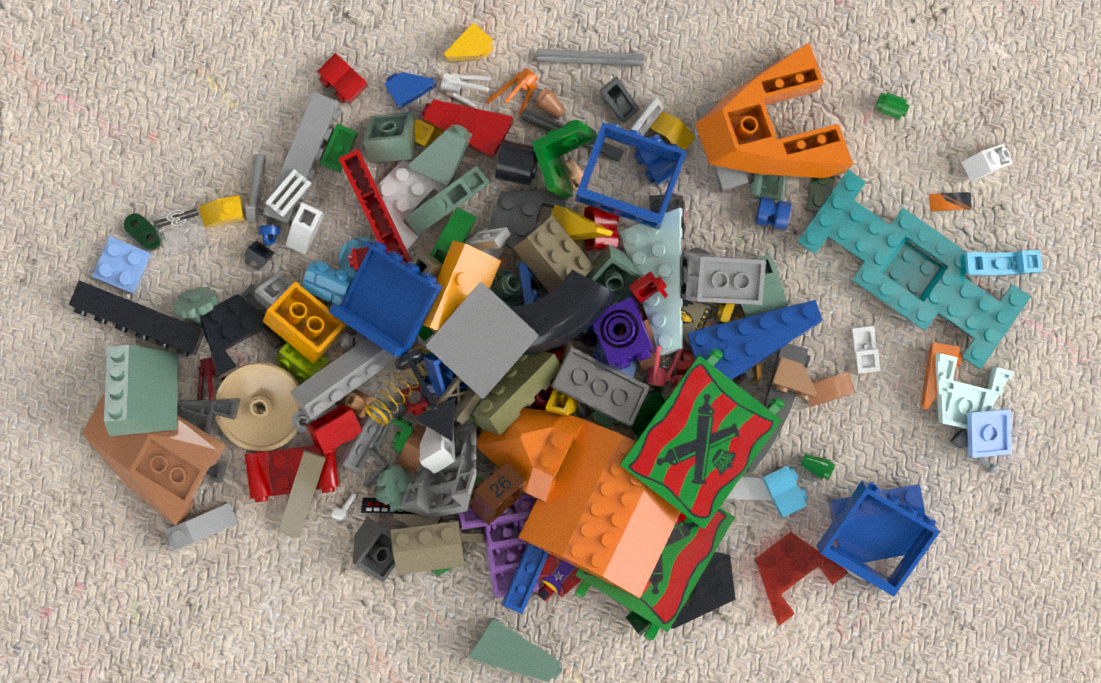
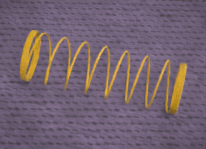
[365,345,430,425]

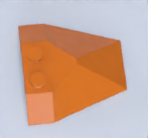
[476,408,585,503]

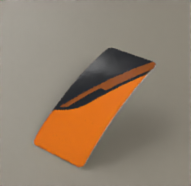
[929,192,972,212]

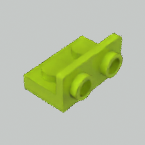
[275,342,330,384]

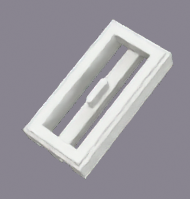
[266,169,312,218]

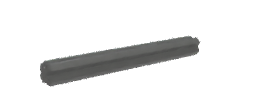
[521,108,623,162]

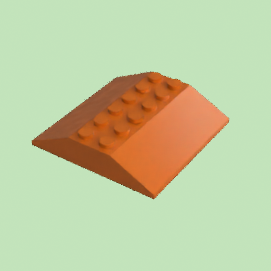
[518,417,681,598]

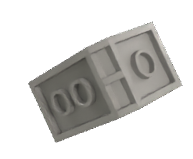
[681,251,766,305]

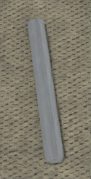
[536,49,644,66]

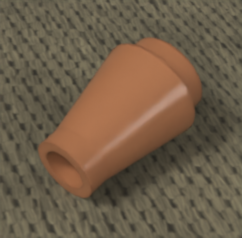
[534,88,567,120]

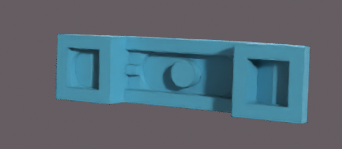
[964,250,1042,276]

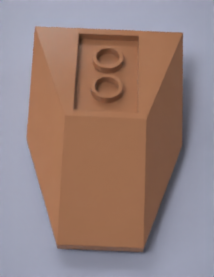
[82,395,226,526]

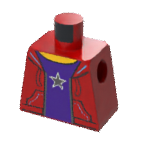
[536,554,581,602]

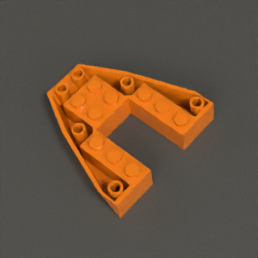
[695,43,853,178]

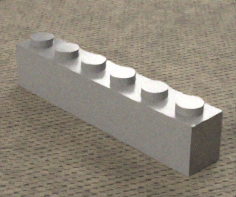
[263,92,341,226]
[291,337,419,420]

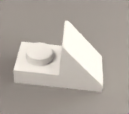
[465,227,511,258]

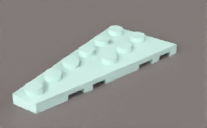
[620,208,683,356]

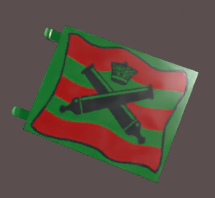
[619,349,785,529]
[575,508,735,641]

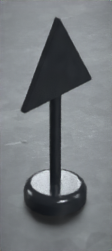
[394,349,455,442]

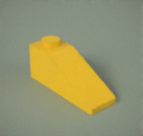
[550,204,613,241]

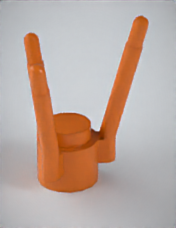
[486,68,538,115]

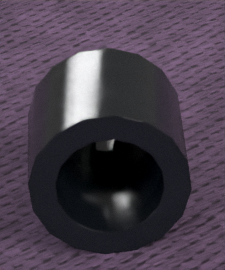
[495,140,538,185]

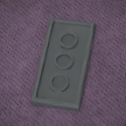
[550,346,650,427]

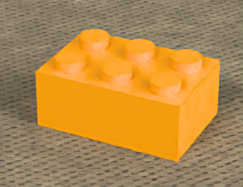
[263,281,346,364]

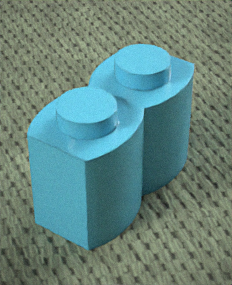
[762,465,808,518]

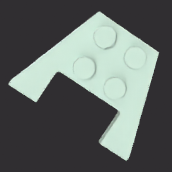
[935,353,1014,429]

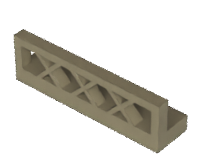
[436,375,482,425]

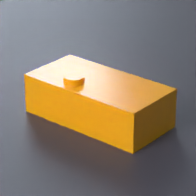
[423,240,501,331]

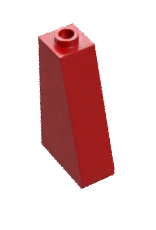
[421,99,514,160]

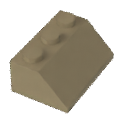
[390,521,465,575]

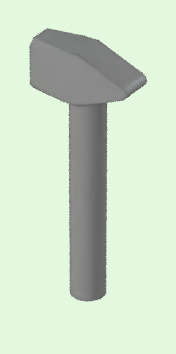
[246,154,264,222]

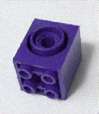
[593,297,656,370]

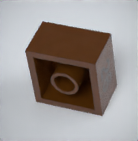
[470,462,526,526]

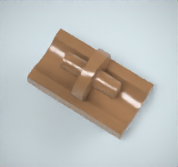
[335,389,373,418]

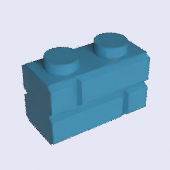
[302,261,354,305]

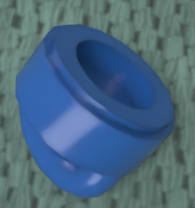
[258,225,280,246]

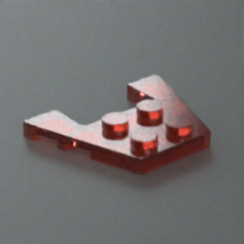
[755,532,848,626]

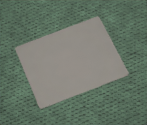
[426,282,538,399]

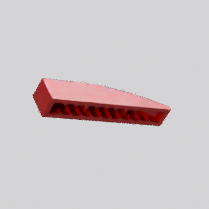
[338,149,412,263]

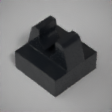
[244,241,275,271]

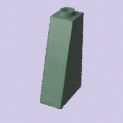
[469,618,563,682]

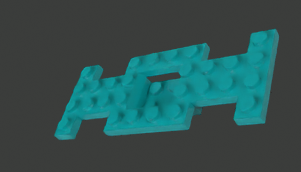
[797,170,1031,370]

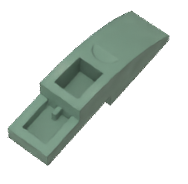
[404,166,490,236]

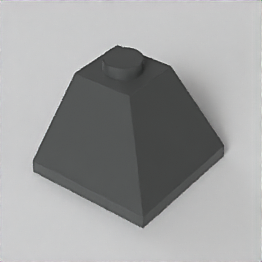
[353,517,396,582]

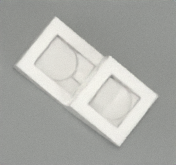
[851,325,880,374]

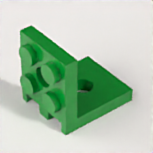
[532,120,597,199]

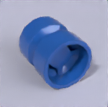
[755,197,792,231]

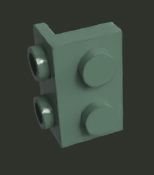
[750,174,787,201]

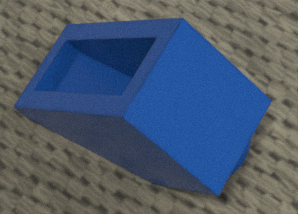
[384,72,437,110]

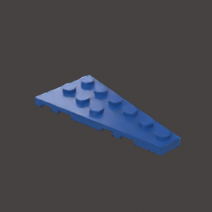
[687,300,822,380]

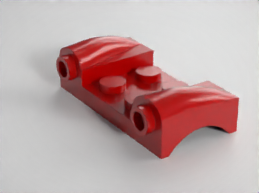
[244,445,341,503]

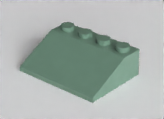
[104,345,178,436]

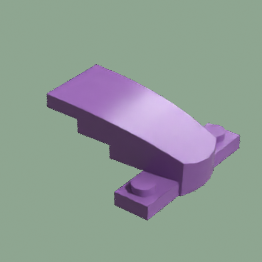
[457,494,539,599]

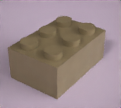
[513,215,595,293]

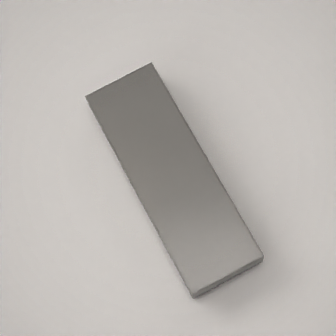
[339,404,390,473]

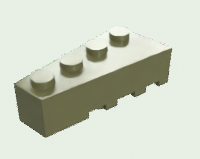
[473,351,561,435]

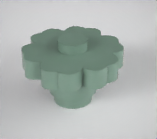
[490,268,523,306]
[173,287,219,326]
[374,465,414,511]

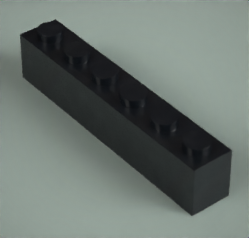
[69,280,204,357]

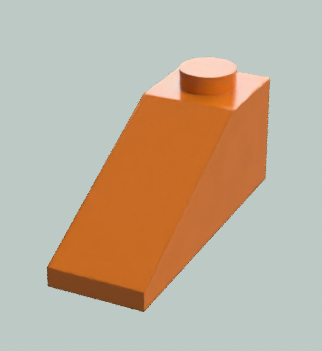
[920,342,962,410]

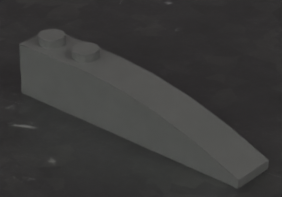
[747,344,810,473]

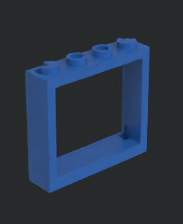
[575,122,687,230]
[816,480,940,597]

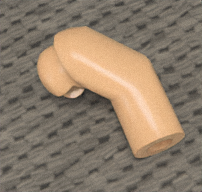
[563,157,584,191]

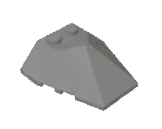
[400,422,476,518]

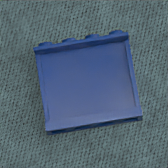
[329,240,443,357]

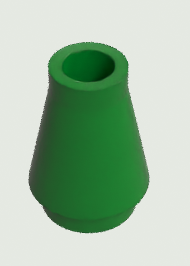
[801,453,836,480]

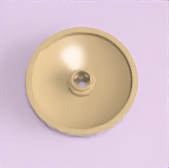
[215,362,303,451]

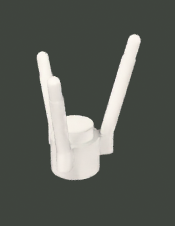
[441,72,491,109]

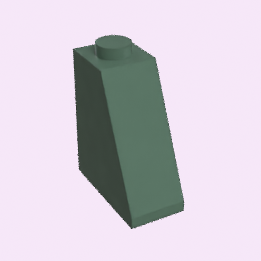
[408,124,472,186]

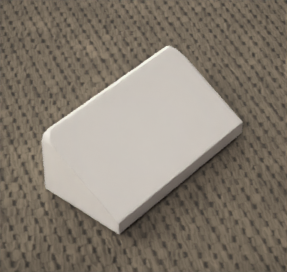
[628,97,664,136]

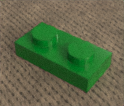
[320,124,358,174]

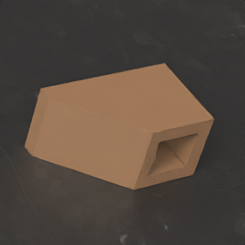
[771,357,817,401]

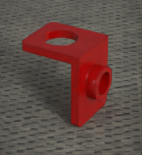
[401,383,430,416]

